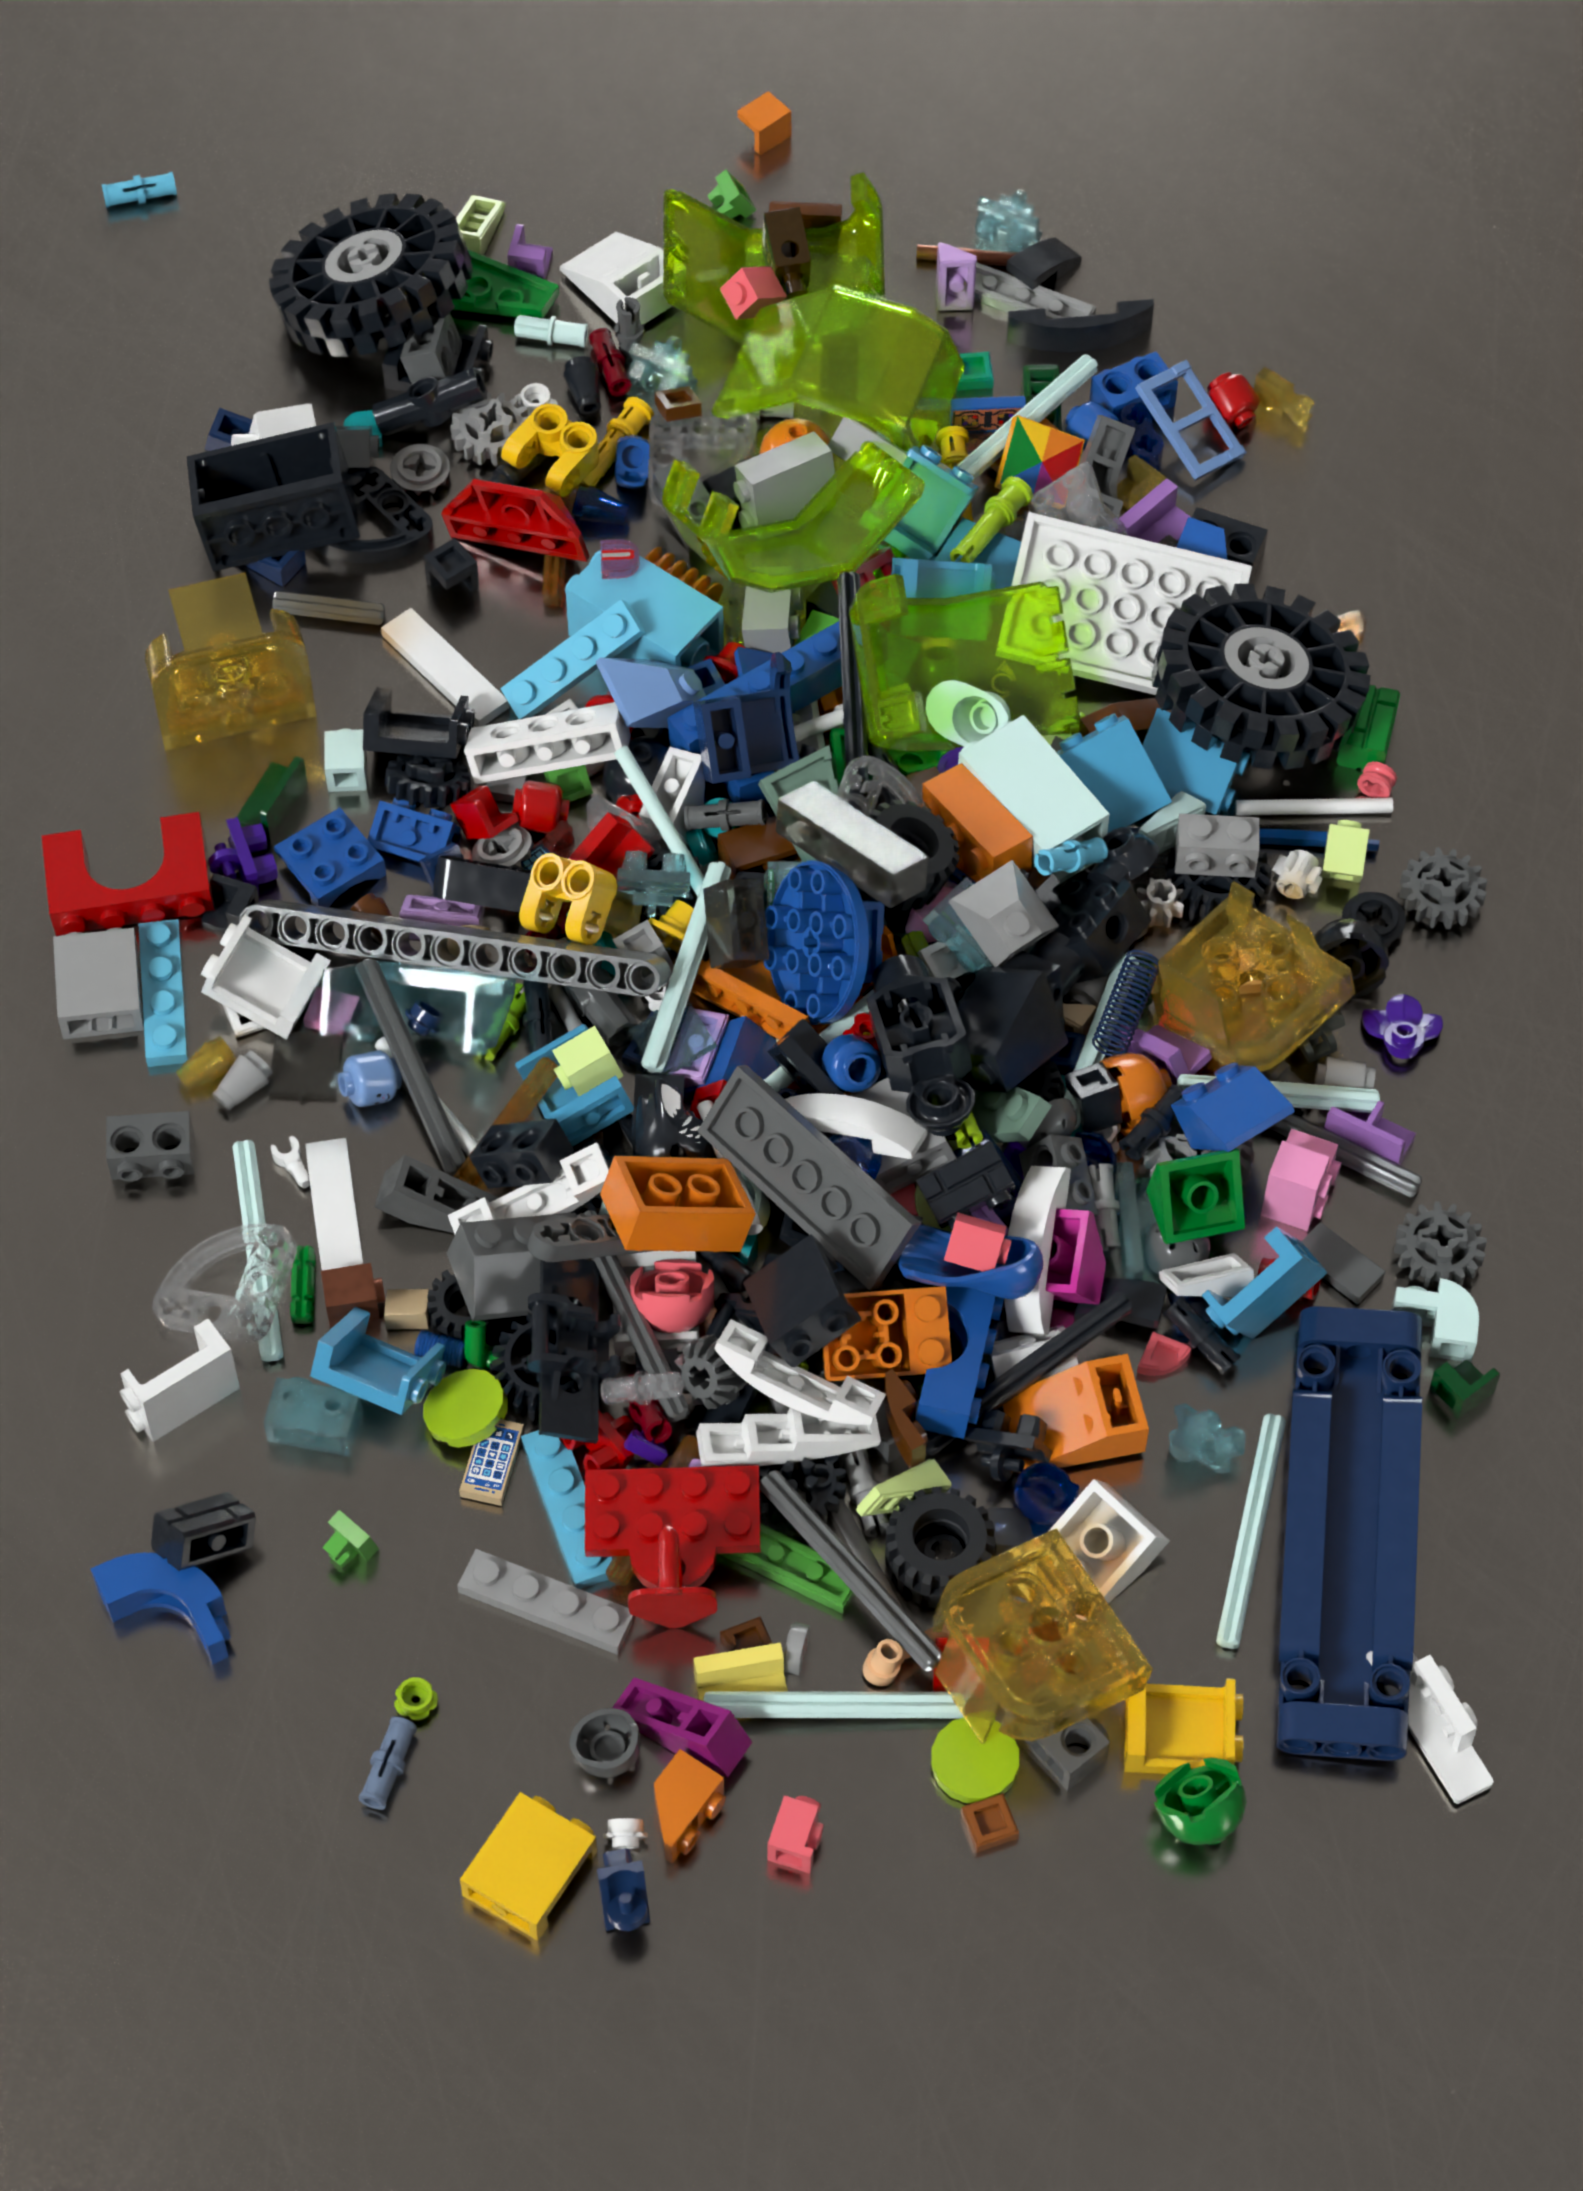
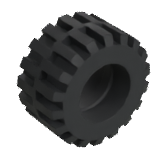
[847,800,960,911]
[885,1487,996,1608]

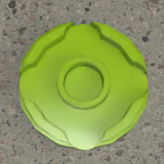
[423,1369,508,1448]
[931,1716,1019,1804]

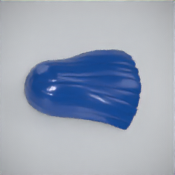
[898,1224,1043,1299]

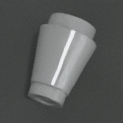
[212,1050,273,1111]

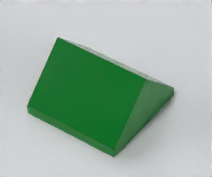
[1146,1148,1245,1245]

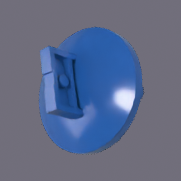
[763,860,884,1025]

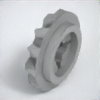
[390,444,450,496]
[471,825,534,868]

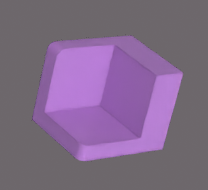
[507,224,553,280]

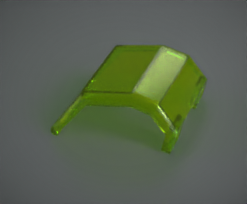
[663,172,885,346]
[711,285,965,452]
[662,440,925,593]
[849,574,1081,752]

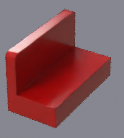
[568,812,654,897]

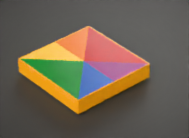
[994,415,1085,512]

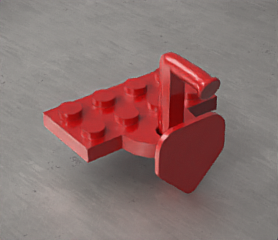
[585,1465,761,1629]

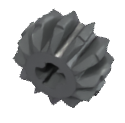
[675,1334,748,1410]

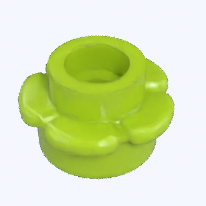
[394,1677,438,1720]

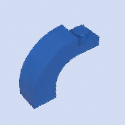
[90,1552,231,1665]

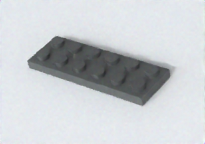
[697,1065,921,1290]

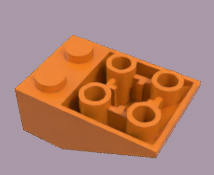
[822,1286,952,1382]
[1002,1354,1149,1475]

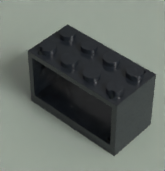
[186,422,361,572]

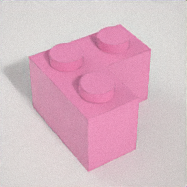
[1261,1128,1342,1232]

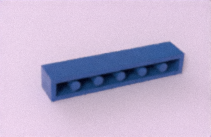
[667,608,886,755]

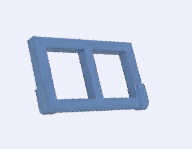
[1135,360,1247,481]

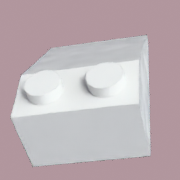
[1009,1479,1170,1636]

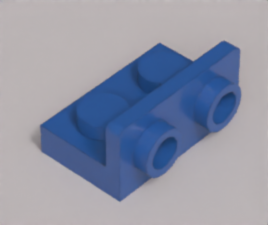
[367,798,461,863]

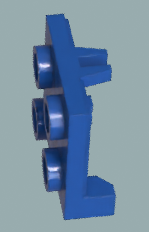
[274,807,386,907]

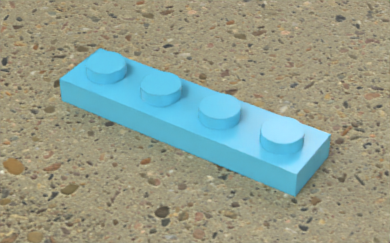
[500,599,646,719]
[138,919,188,1067]
[521,1430,617,1589]

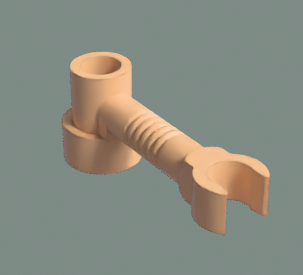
[862,1608,973,1687]

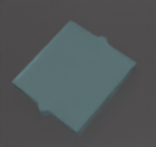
[629,1000,718,1075]

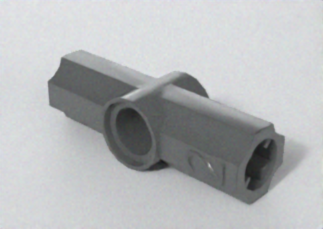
[560,937,638,1047]

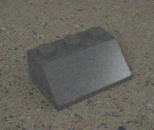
[446,1213,589,1321]

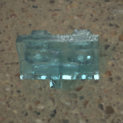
[974,189,1043,252]
[627,336,698,391]
[617,851,690,918]
[1169,1403,1245,1475]

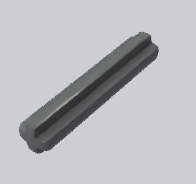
[272,590,385,625]

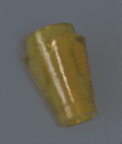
[175,1035,237,1091]

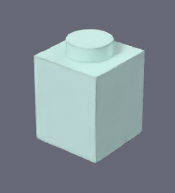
[324,728,367,792]

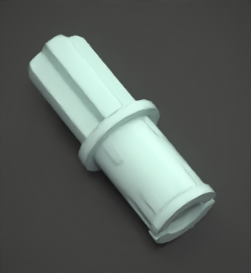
[514,315,588,348]

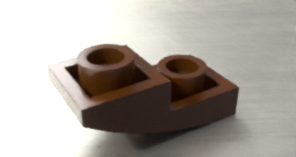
[884,1369,928,1469]

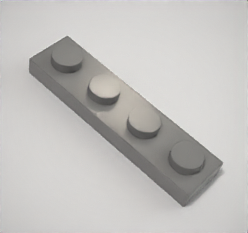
[457,1549,635,1655]

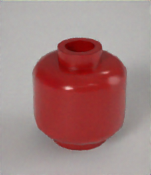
[1206,372,1260,429]
[512,780,570,835]

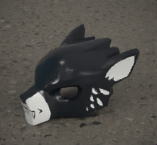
[619,1079,707,1158]

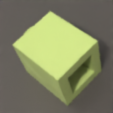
[1321,820,1369,883]
[552,1026,624,1096]

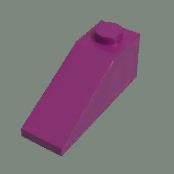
[612,1677,752,1777]

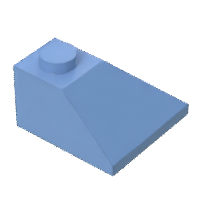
[596,657,706,728]

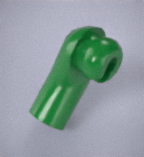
[464,1320,498,1372]

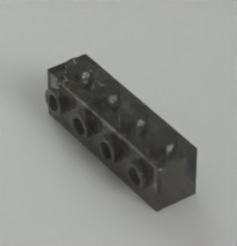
[776,781,929,908]

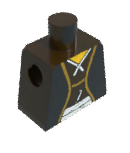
[762,207,811,303]

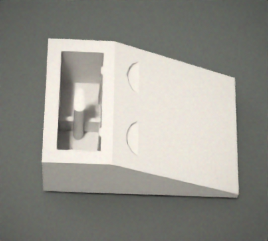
[559,232,684,325]

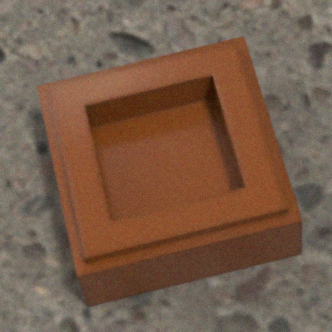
[961,1793,1019,1853]

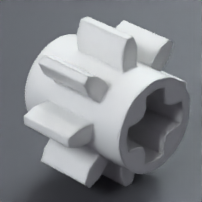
[1272,850,1323,899]
[1137,878,1184,928]

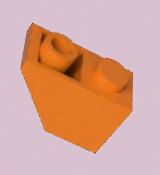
[654,1749,726,1864]

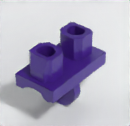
[208,817,278,896]

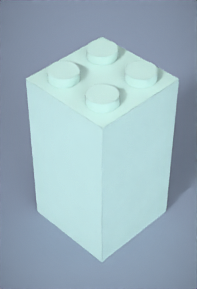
[958,715,1110,887]

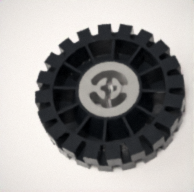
[269,193,473,357]
[1151,583,1371,769]

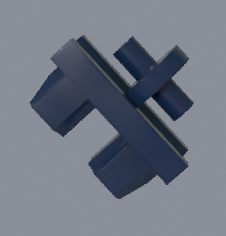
[597,1848,650,1931]

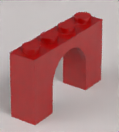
[41,812,214,936]

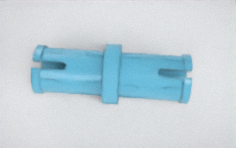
[102,172,177,207]
[1034,837,1108,876]

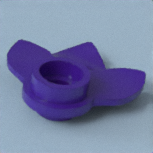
[1362,994,1443,1059]

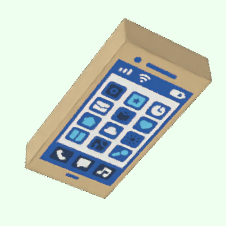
[459,1419,524,1506]

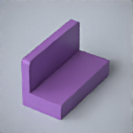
[1115,478,1192,547]
[1115,1021,1212,1085]

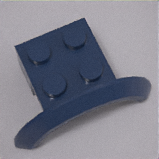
[693,652,800,784]

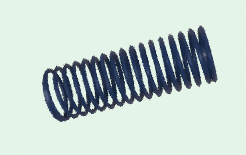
[1092,950,1161,1056]

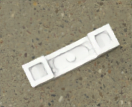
[785,1093,928,1159]
[305,1138,364,1270]
[447,1143,609,1234]
[1004,1166,1071,1335]
[714,1319,886,1425]

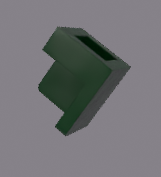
[1429,1360,1500,1420]

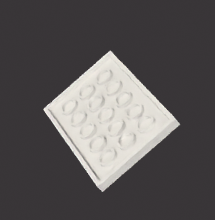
[995,512,1252,695]

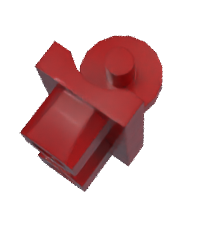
[559,1411,635,1470]

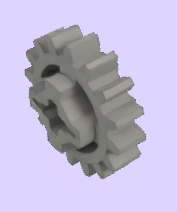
[451,392,528,466]

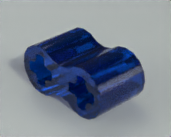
[1120,403,1164,481]

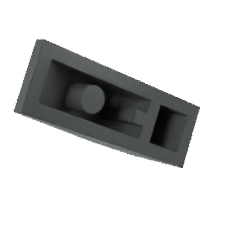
[374,1155,499,1233]

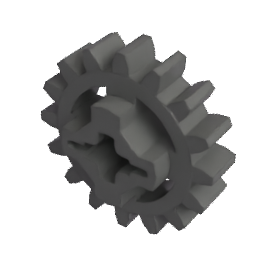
[1399,847,1487,929]
[1394,1201,1487,1288]

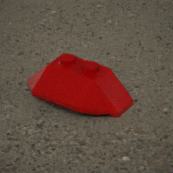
[441,479,590,562]

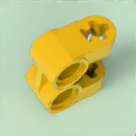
[501,404,599,497]
[519,853,617,945]

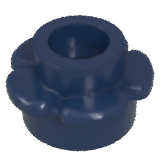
[405,1000,444,1036]

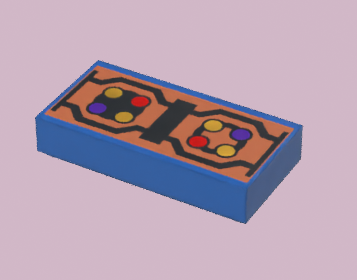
[949,396,1026,432]

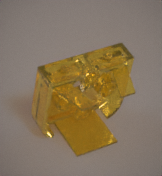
[145,573,316,751]
[1149,881,1355,1072]
[933,1528,1153,1744]

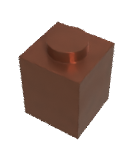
[321,1263,386,1327]

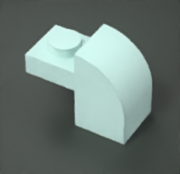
[1391,1278,1479,1362]

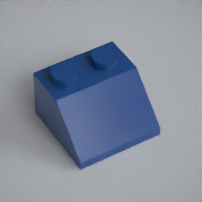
[1171,1062,1295,1152]

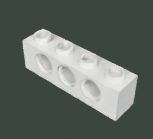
[464,702,631,784]

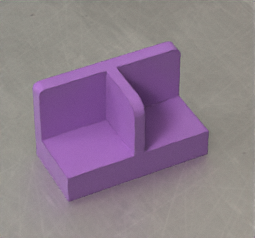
[1324,1100,1416,1165]

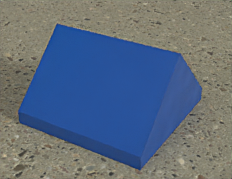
[685,1016,780,1100]

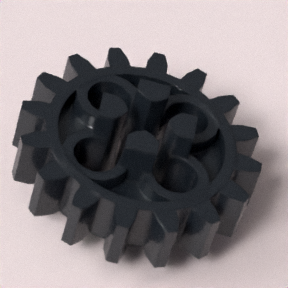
[759,1455,846,1530]

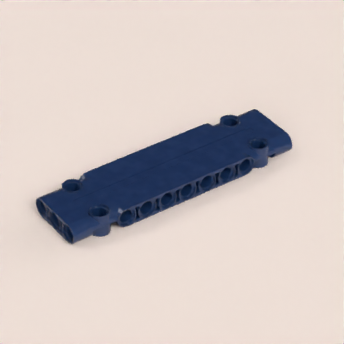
[1277,1306,1423,1761]

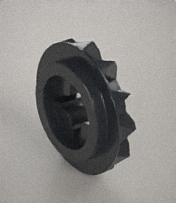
[1341,892,1406,948]

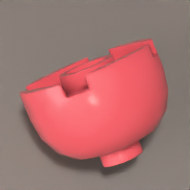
[630,1259,714,1334]

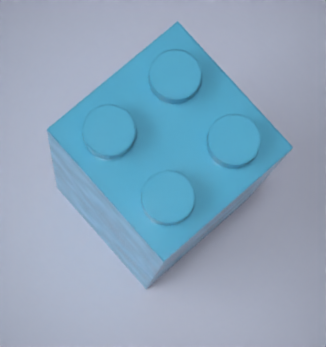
[565,540,724,667]

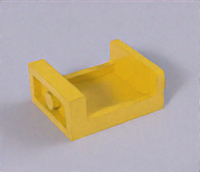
[1124,1672,1243,1774]
[460,1792,597,1941]

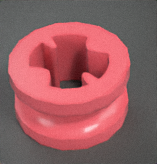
[1357,761,1397,798]

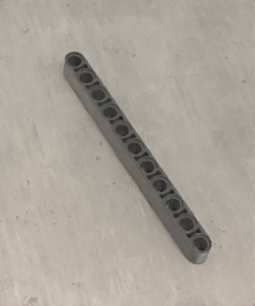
[239,899,671,997]

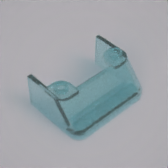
[319,961,516,1055]

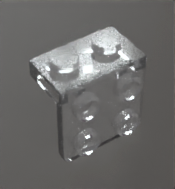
[1028,462,1127,535]

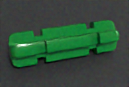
[290,1245,316,1325]

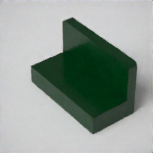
[236,755,308,842]

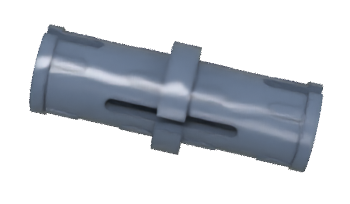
[358,1716,417,1810]

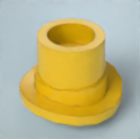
[648,900,694,953]

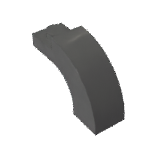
[1068,415,1136,532]

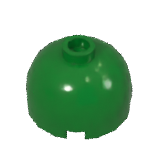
[1154,1758,1247,1845]

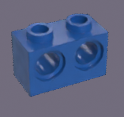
[1089,351,1178,425]

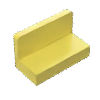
[693,1642,788,1701]

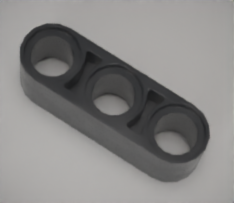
[432,856,531,913]

